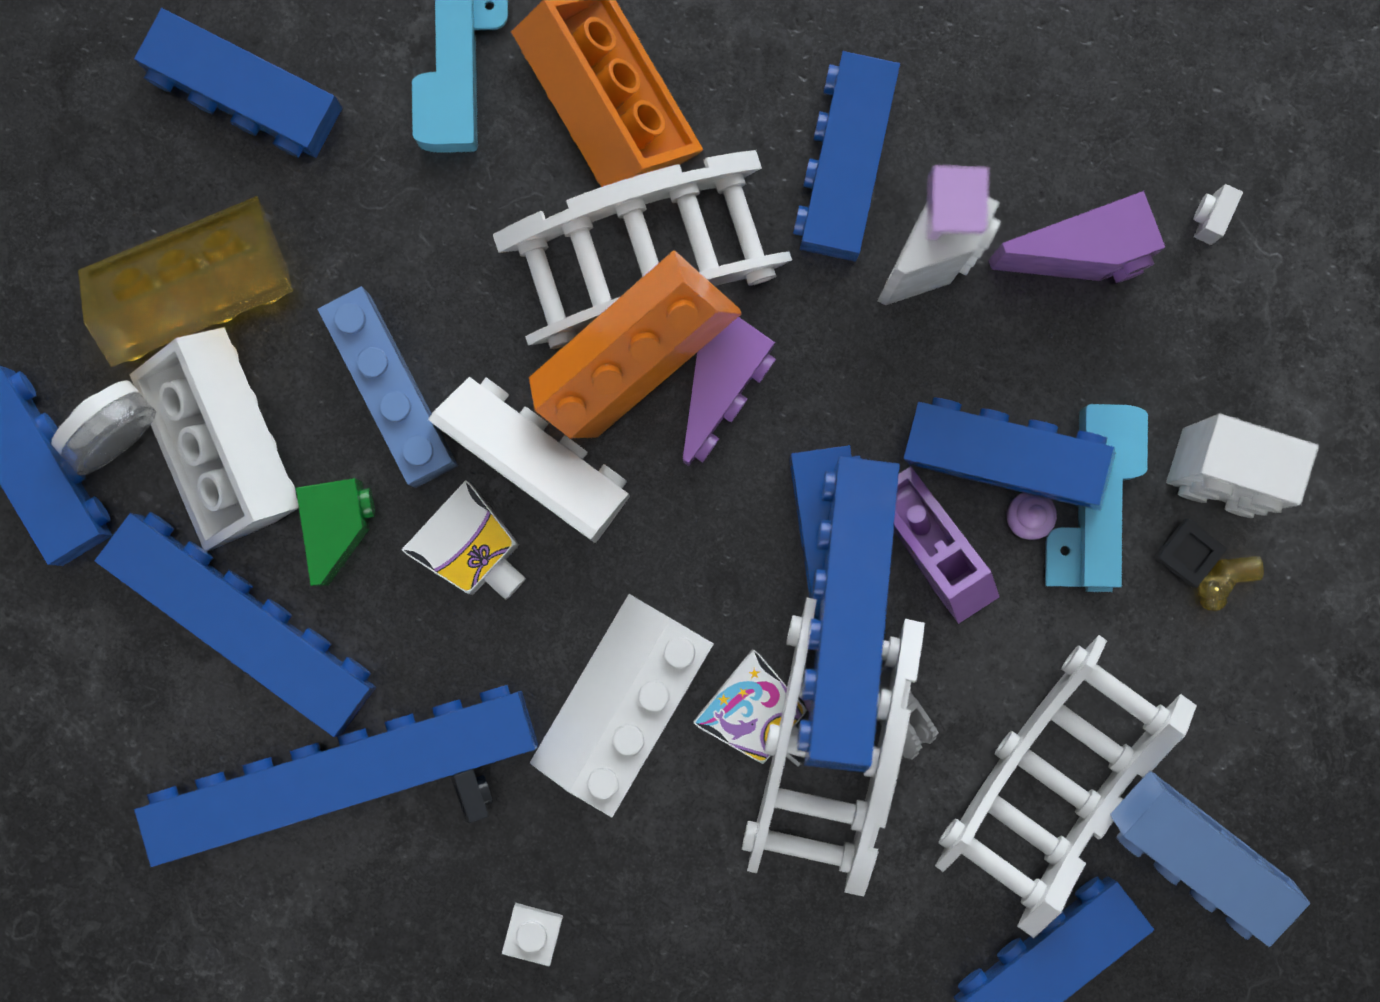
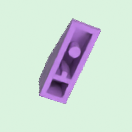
[894,466,999,624]

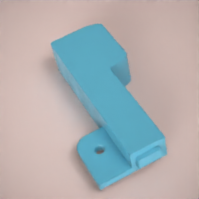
[412,0,508,152]
[1045,404,1148,592]

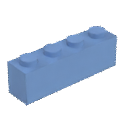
[318,286,458,488]
[1110,770,1310,947]

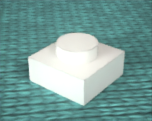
[1194,184,1243,245]
[502,903,563,966]

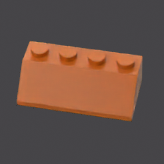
[511,0,704,187]
[529,250,742,438]

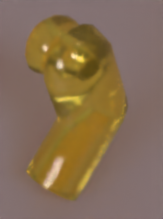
[1198,556,1264,611]

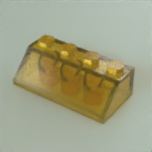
[78,196,293,367]

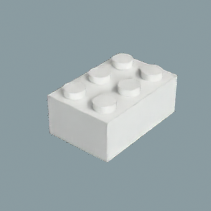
[1166,414,1319,518]

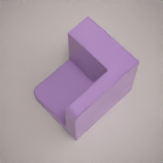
[927,166,988,240]

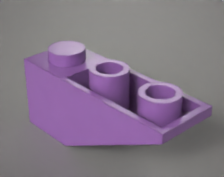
[683,317,776,466]

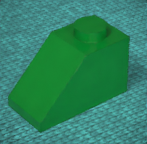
[296,478,375,587]

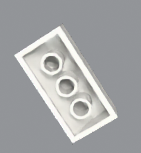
[877,197,1001,305]
[130,327,299,551]
[428,377,630,544]
[530,594,714,817]

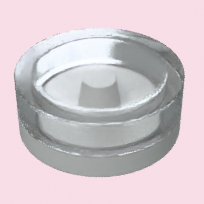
[51,381,156,475]

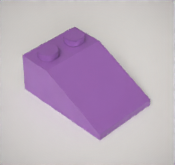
[988,191,1165,283]

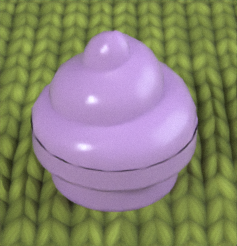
[1007,493,1057,540]

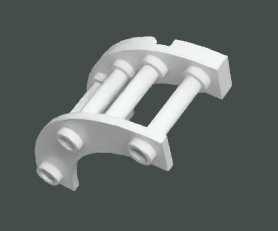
[493,150,792,349]
[742,598,925,897]
[935,635,1197,938]

